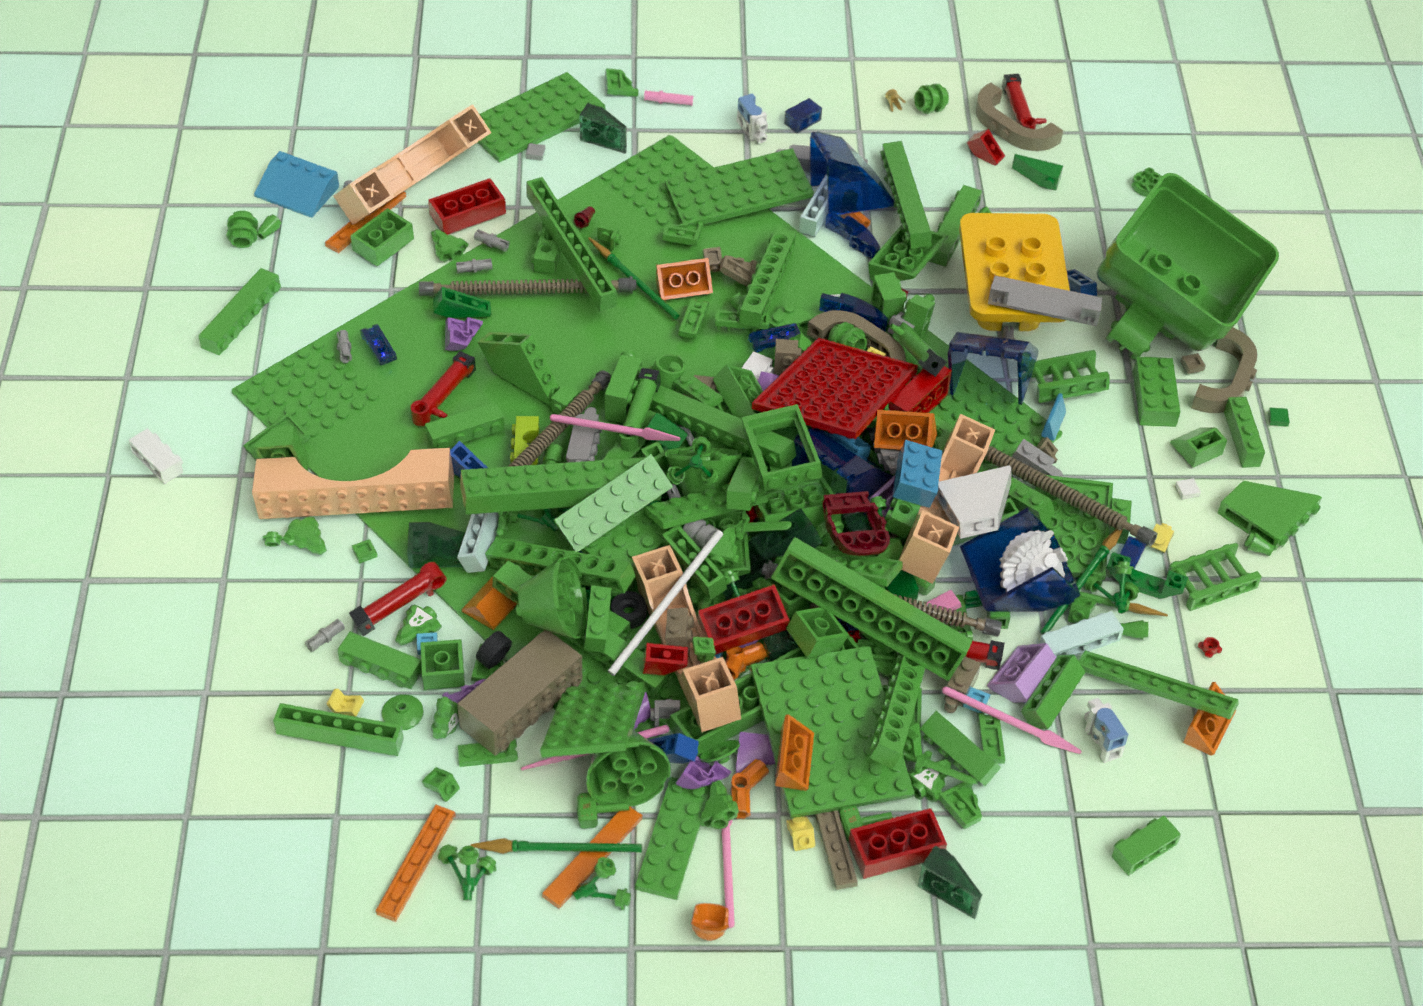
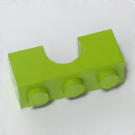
[510,416,540,465]

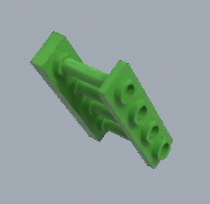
[1025,350,1110,403]
[1166,543,1262,611]

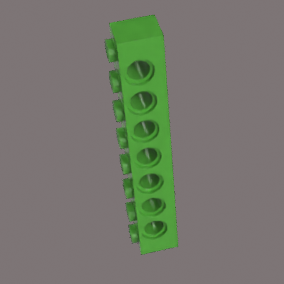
[737,227,796,328]
[884,417,953,539]
[485,537,635,593]
[869,653,925,769]

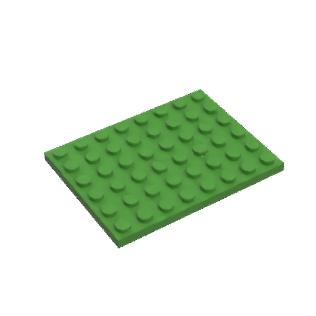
[750,646,914,819]

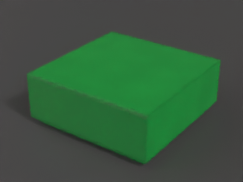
[1268,407,1290,427]

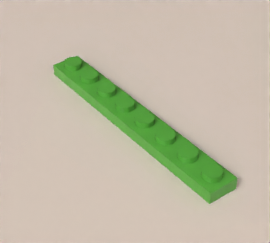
[1079,650,1239,719]

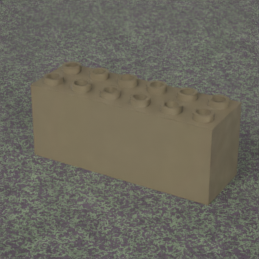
[458,630,582,756]

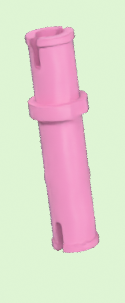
[644,90,694,106]

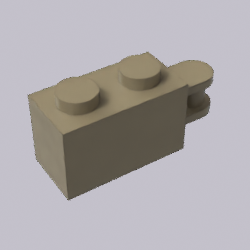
[944,657,981,713]

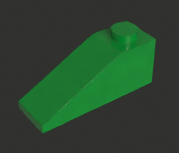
[1012,154,1063,191]
[433,287,491,318]

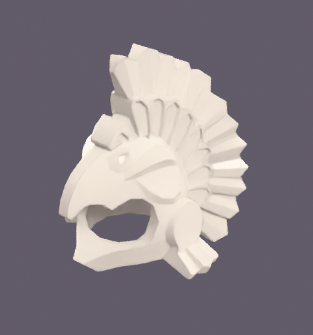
[999,530,1068,596]

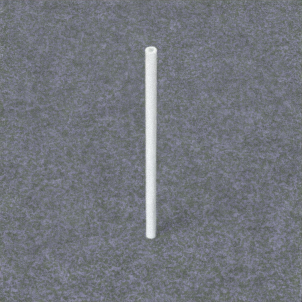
[608,530,724,676]

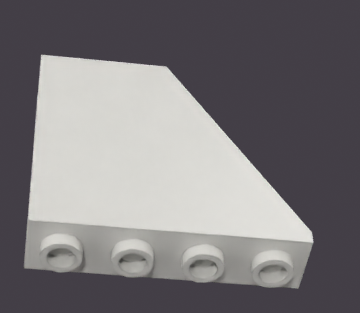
[936,465,1011,539]

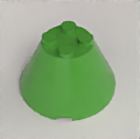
[665,447,742,497]
[516,556,588,639]
[586,730,671,807]

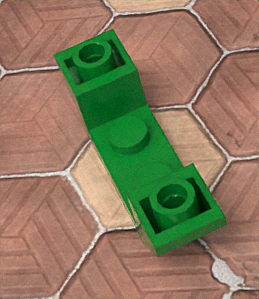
[1107,552,1188,599]

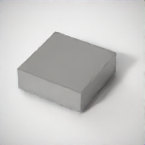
[526,143,546,160]

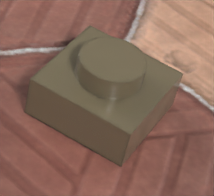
[1181,353,1206,374]

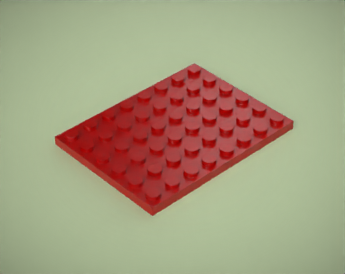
[752,338,918,439]

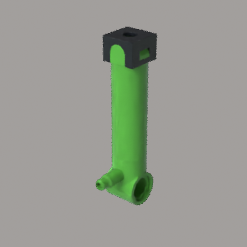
[890,322,947,377]
[619,368,661,451]

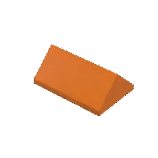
[656,258,713,300]
[874,410,937,450]
[462,577,517,630]
[1183,682,1236,756]
[775,714,814,791]

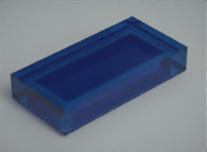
[1120,536,1147,569]

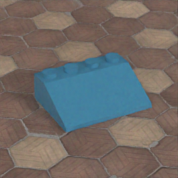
[254,151,340,218]

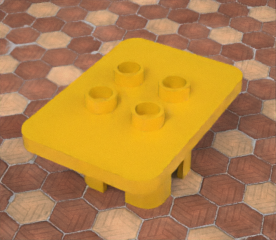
[959,213,1070,331]

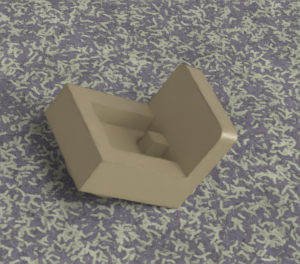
[702,247,722,272]
[1037,437,1058,464]

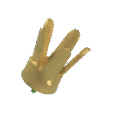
[885,89,906,112]

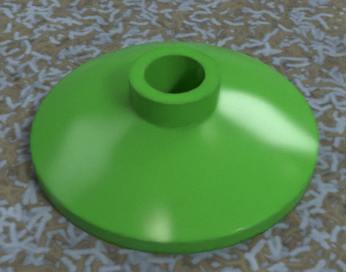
[382,694,424,730]
[700,740,740,764]

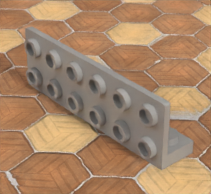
[988,276,1102,326]

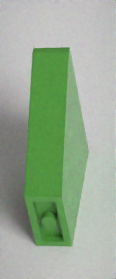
[477,332,560,406]
[1218,481,1322,551]

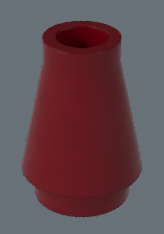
[574,206,595,228]

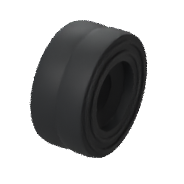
[611,591,647,629]
[476,631,512,669]

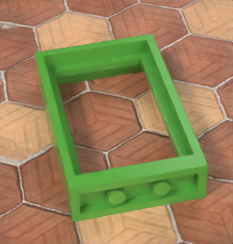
[741,404,822,491]

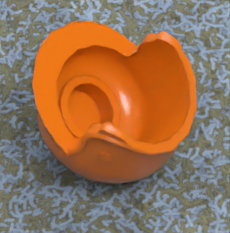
[691,903,729,941]

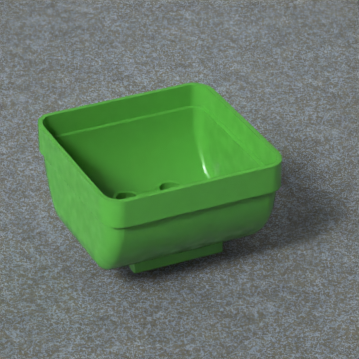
[1097,173,1279,361]

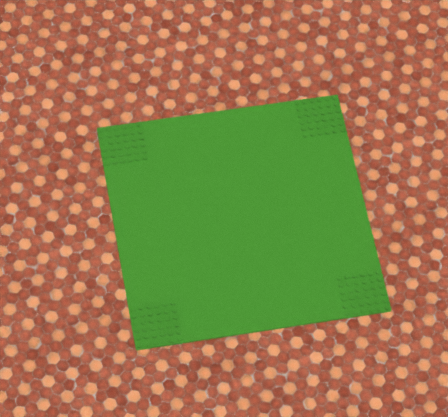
[232,135,1062,740]

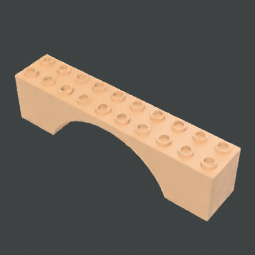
[333,104,492,225]
[898,414,995,584]
[252,448,454,519]
[632,545,741,732]

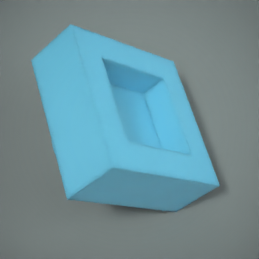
[417,633,438,655]
[963,687,990,713]

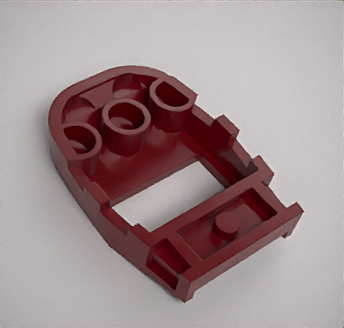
[822,491,890,556]

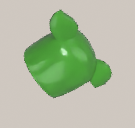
[649,354,686,391]

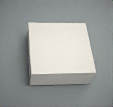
[1175,478,1201,500]

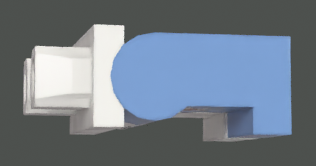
[737,93,768,144]
[1084,698,1129,763]

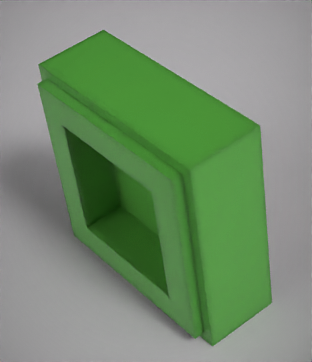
[352,539,378,564]

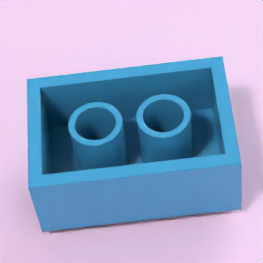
[892,440,942,508]

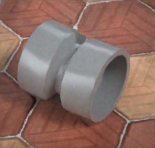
[683,519,718,549]

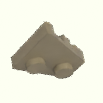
[719,255,757,287]

